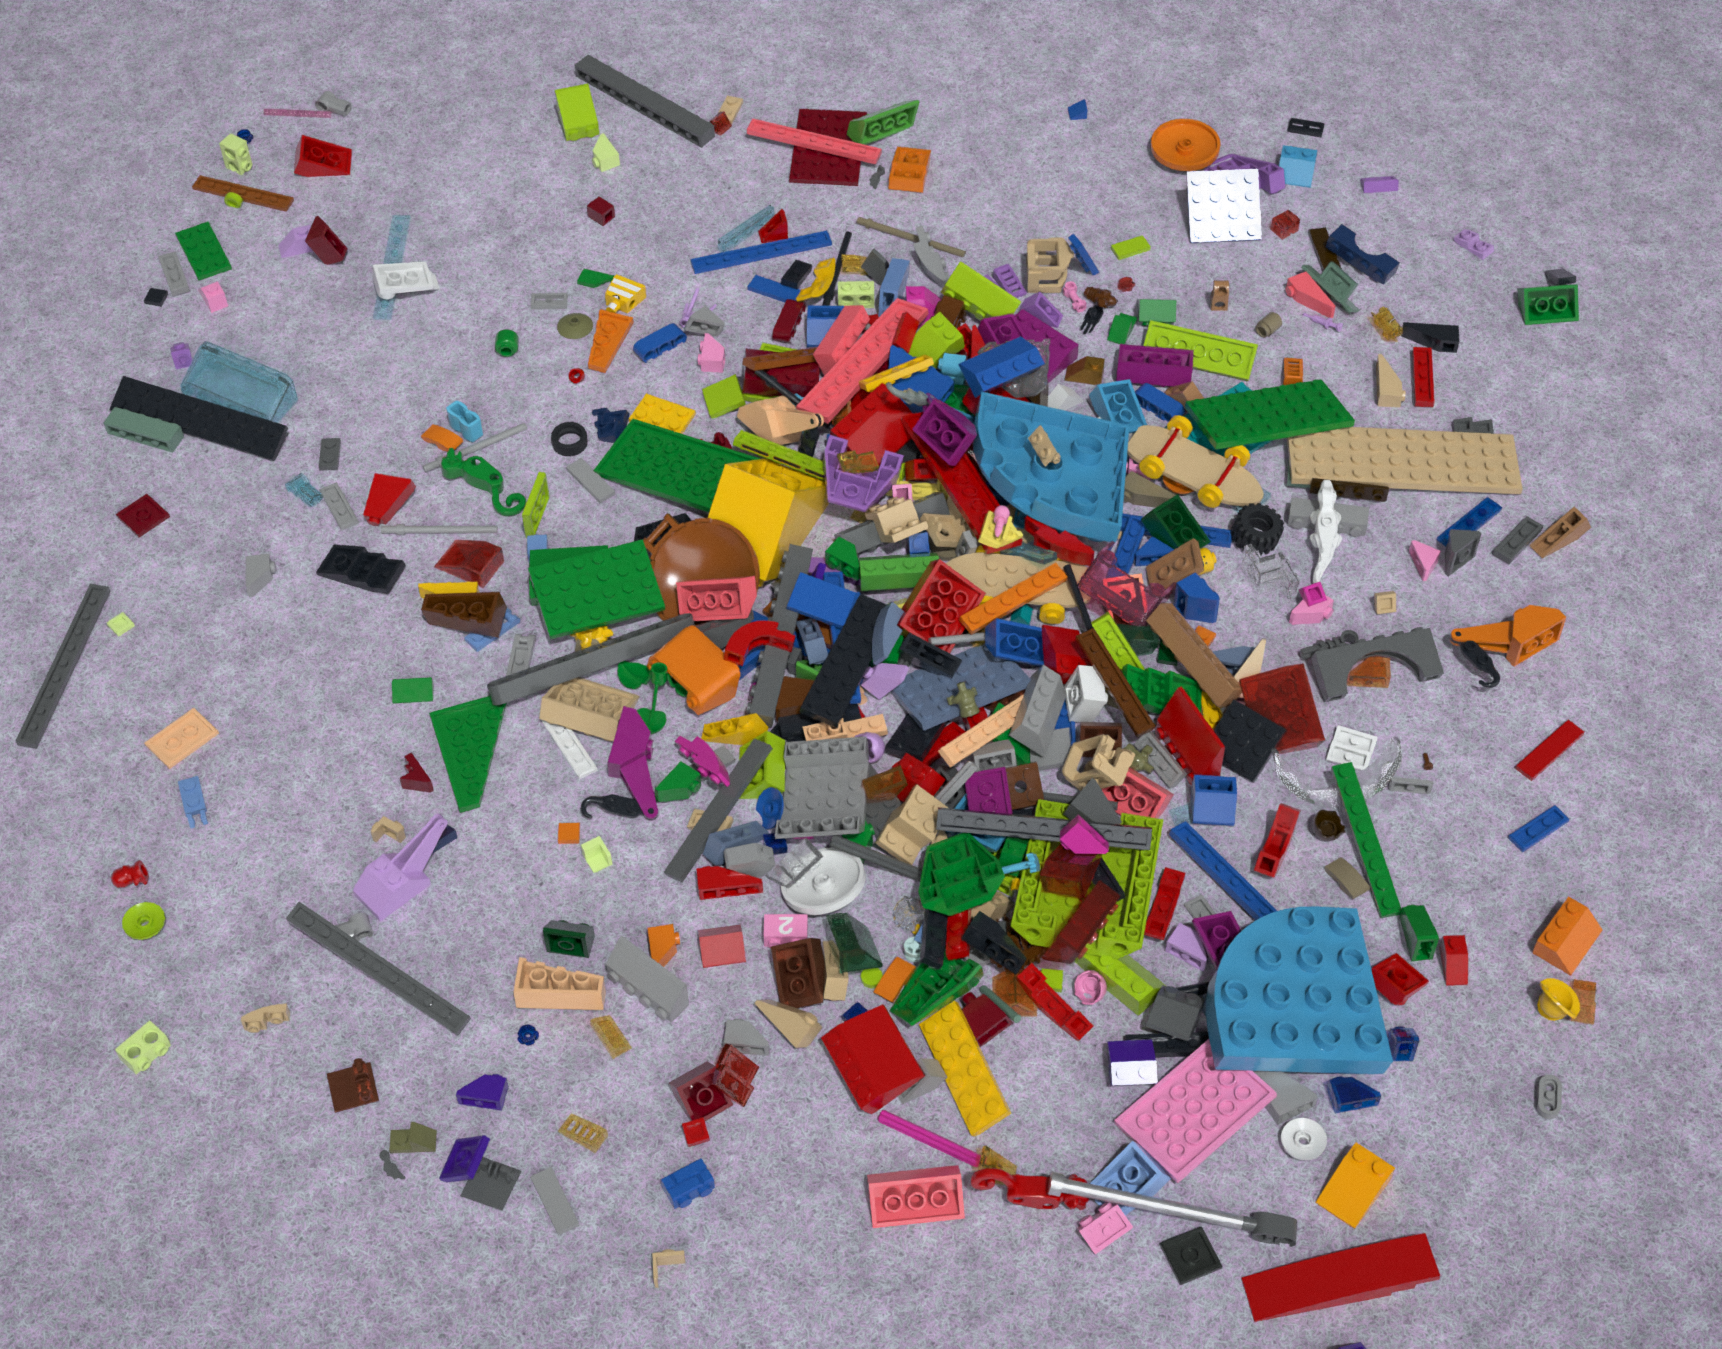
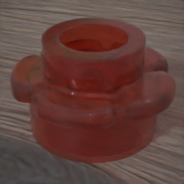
[1118,277,1135,292]

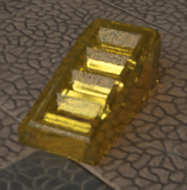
[558,1113,608,1153]

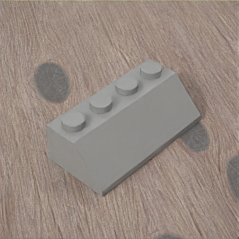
[1009,665,1066,756]
[606,936,689,1023]

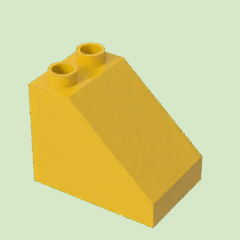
[708,458,829,587]

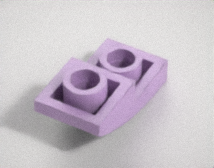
[1454,229,1494,260]

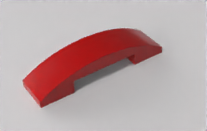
[1144,867,1186,940]
[1016,963,1094,1041]

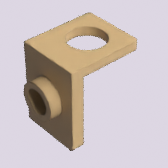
[652,1249,686,1288]

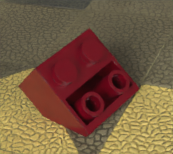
[305,216,348,265]

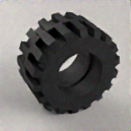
[1231,503,1284,556]

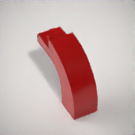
[724,621,796,666]
[1254,803,1301,878]

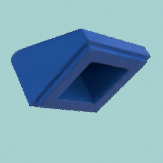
[1068,99,1088,120]

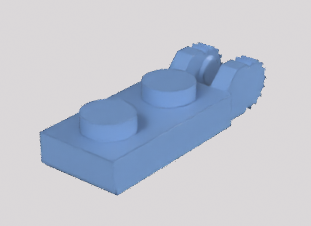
[178,776,208,828]

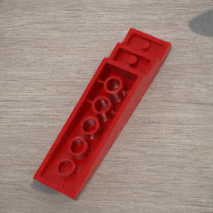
[1241,1233,1440,1322]

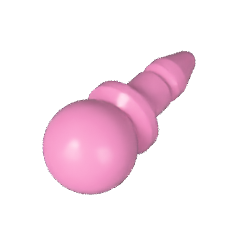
[994,505,1010,537]

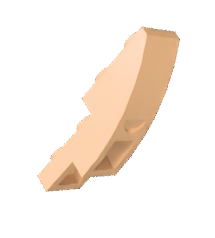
[803,714,888,741]

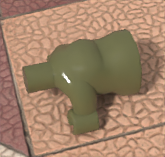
[946,681,980,718]
[1124,743,1154,774]

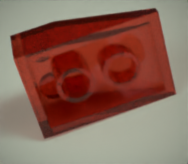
[434,540,504,588]
[1040,843,1103,899]

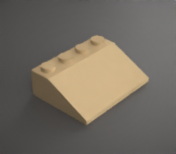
[539,677,640,741]

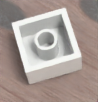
[1064,665,1108,722]

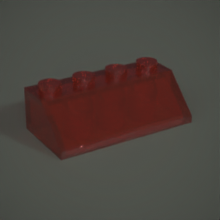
[1042,880,1120,964]

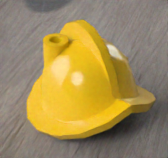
[1537,978,1580,1021]

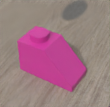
[1060,814,1109,854]

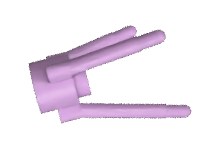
[679,288,717,328]

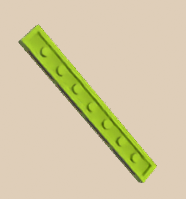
[733,430,825,481]

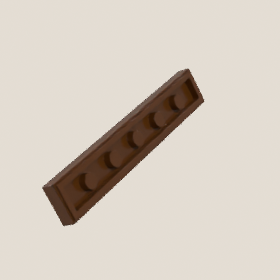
[1075,628,1156,737]

